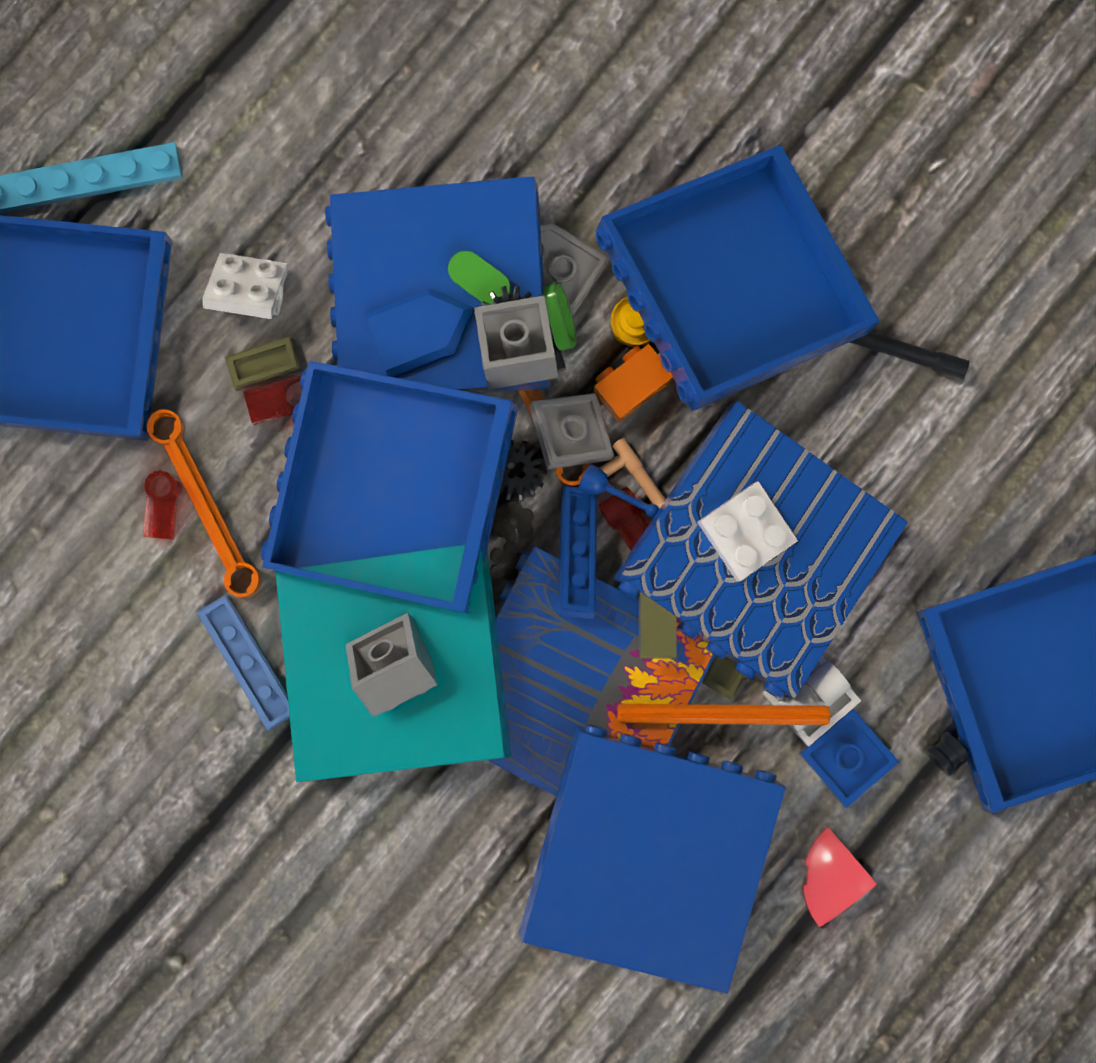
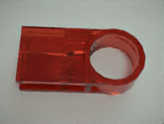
[243,376,301,425]

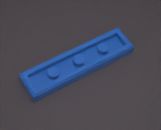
[558,485,597,619]

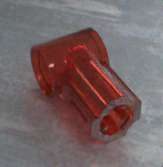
[143,470,182,540]
[598,486,649,552]

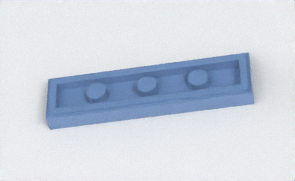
[196,594,290,731]

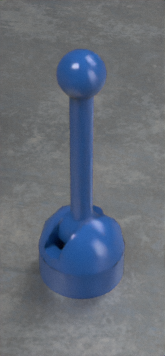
[579,465,659,518]

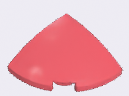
[802,827,877,927]

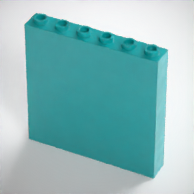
[275,545,511,782]

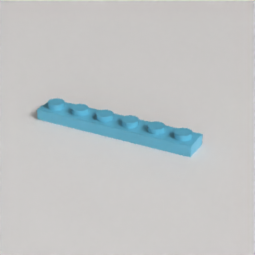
[0,142,183,214]

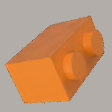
[593,344,674,423]

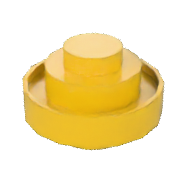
[610,297,651,347]

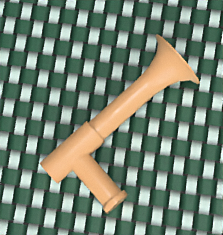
[599,438,666,509]

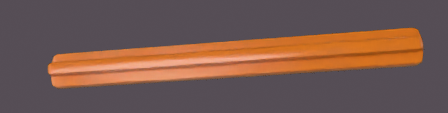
[617,704,830,725]

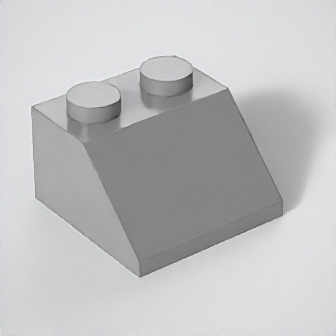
[474,296,558,390]
[346,613,437,717]

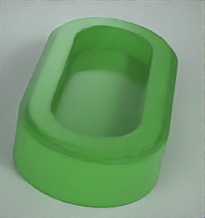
[448,251,512,304]
[543,282,576,351]

